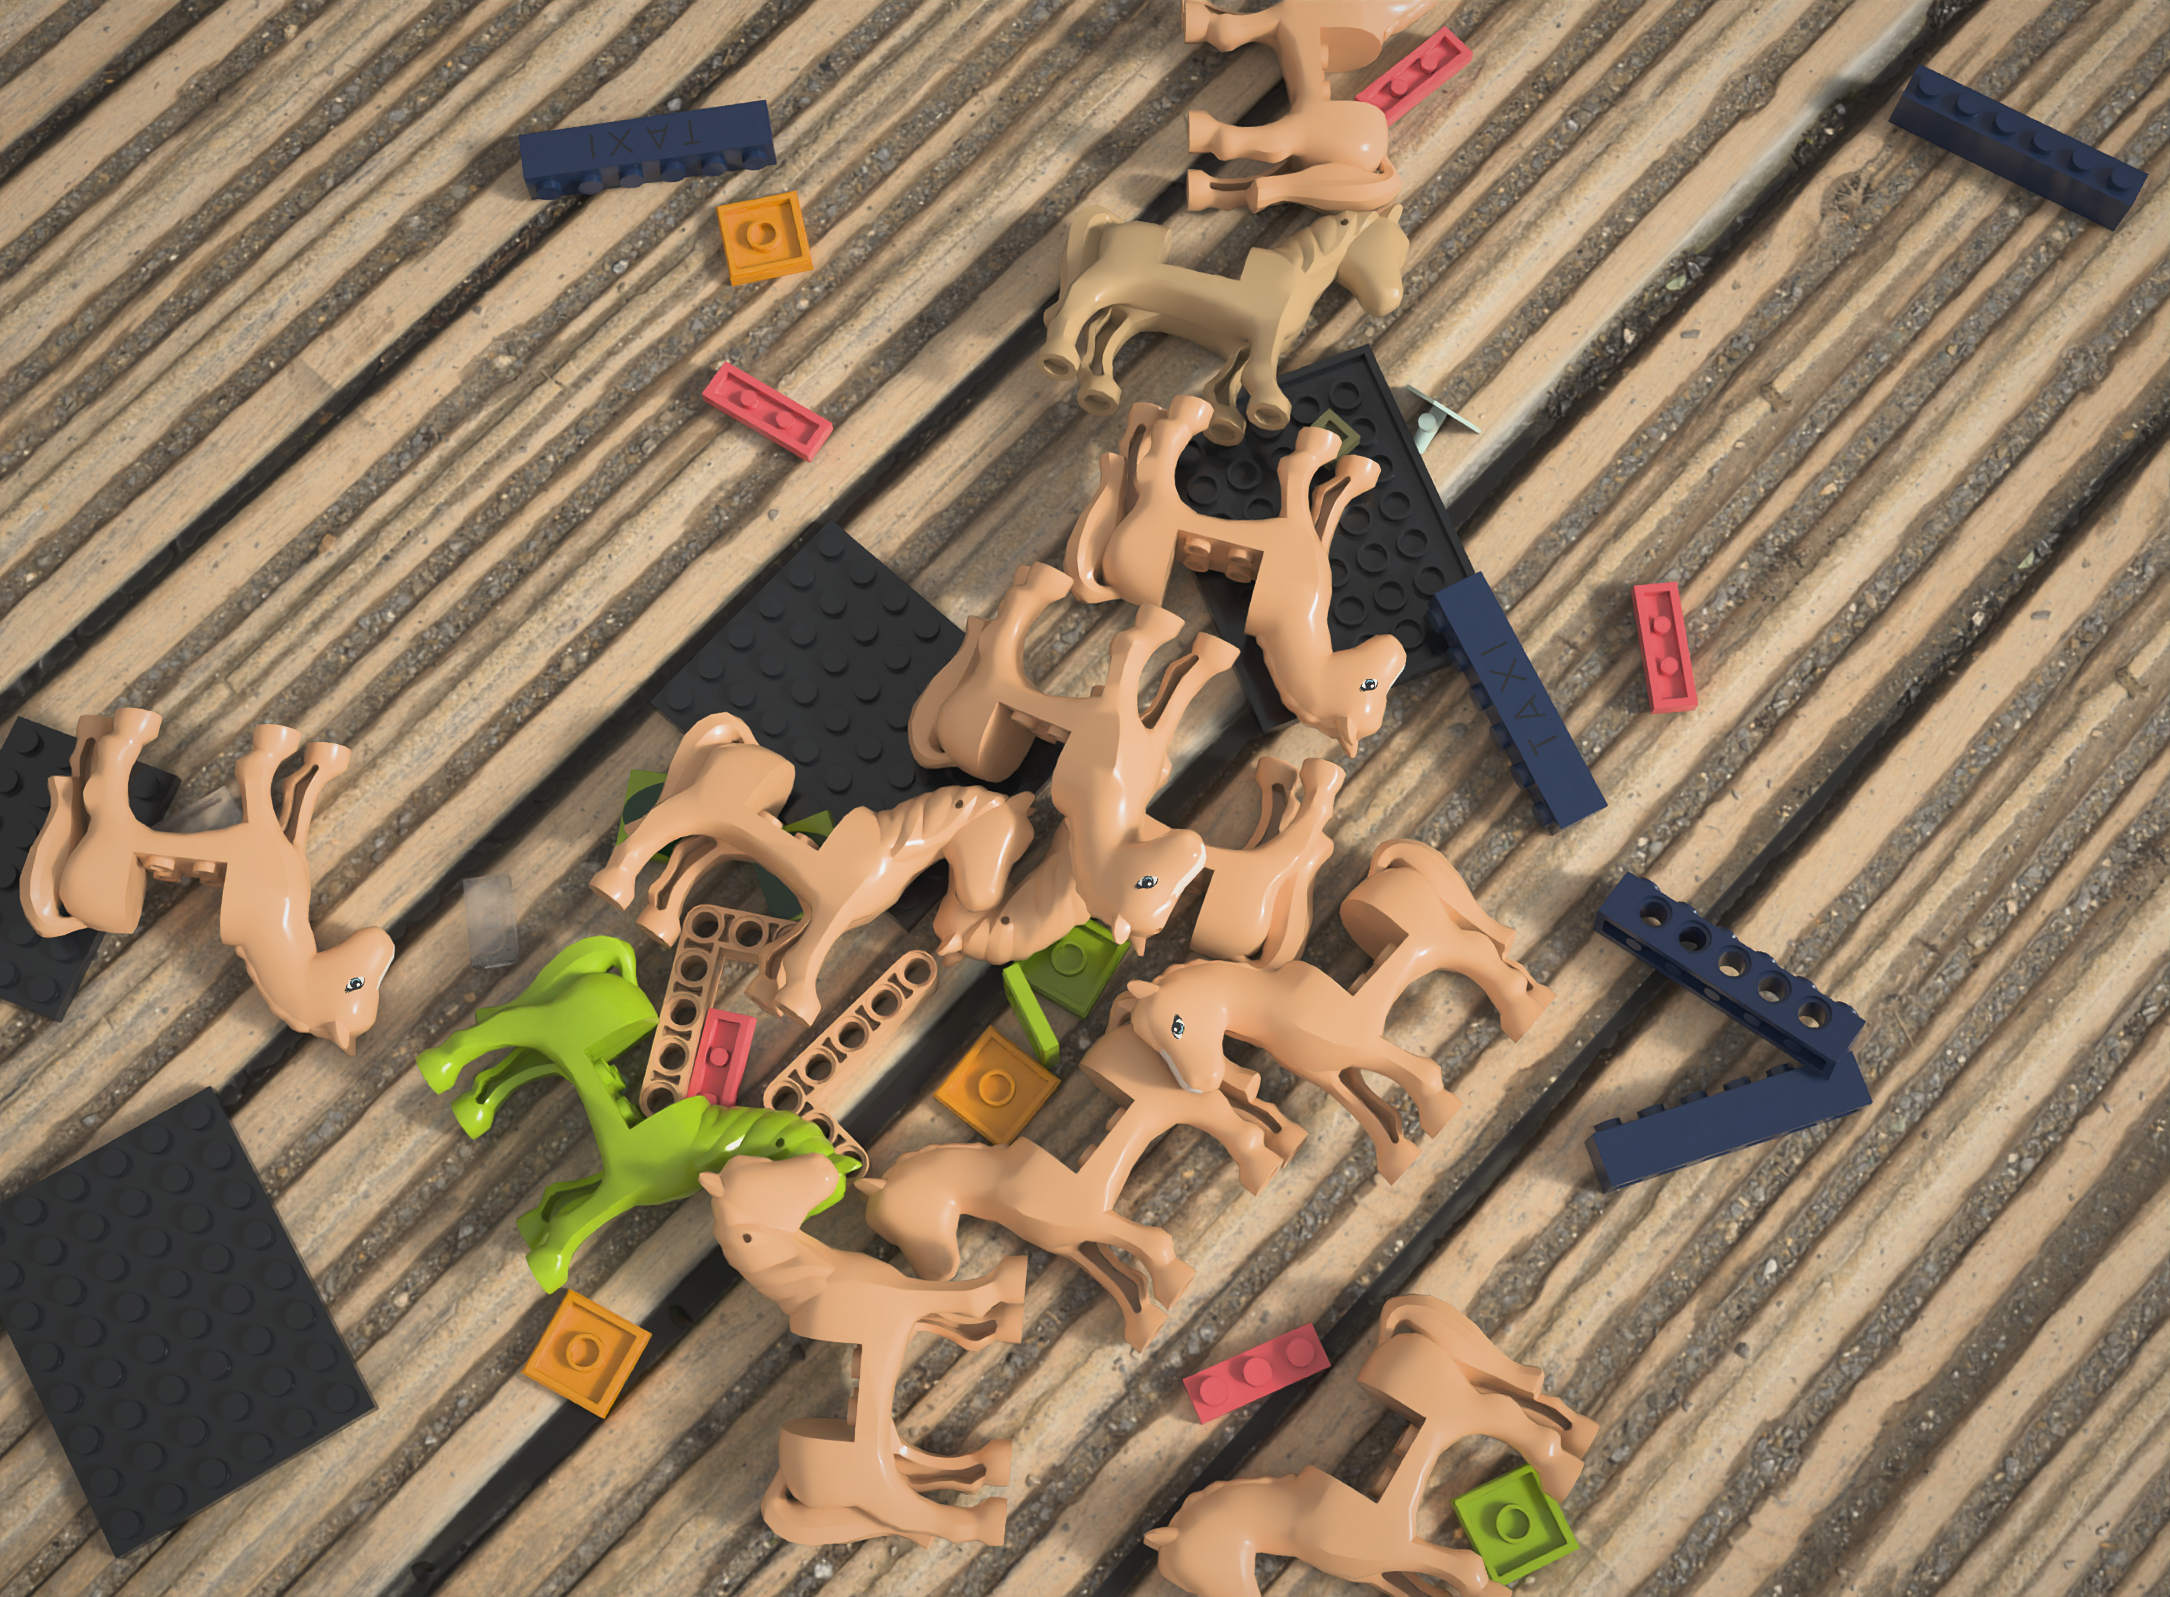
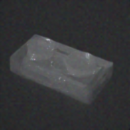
[149,786,243,834]
[463,873,519,970]

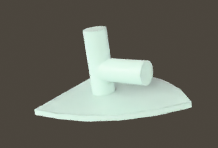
[1406,384,1482,454]

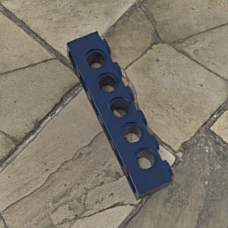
[1593,871,1866,1080]

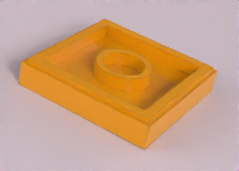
[715,190,814,286]
[932,1025,1061,1146]
[521,1288,652,1419]

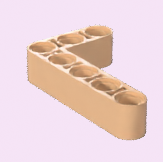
[639,904,799,1118]
[763,950,940,1191]

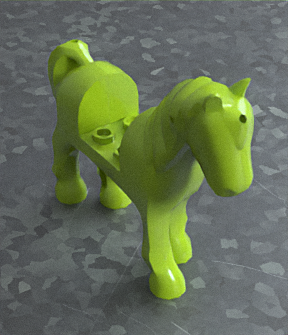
[415,935,862,1295]

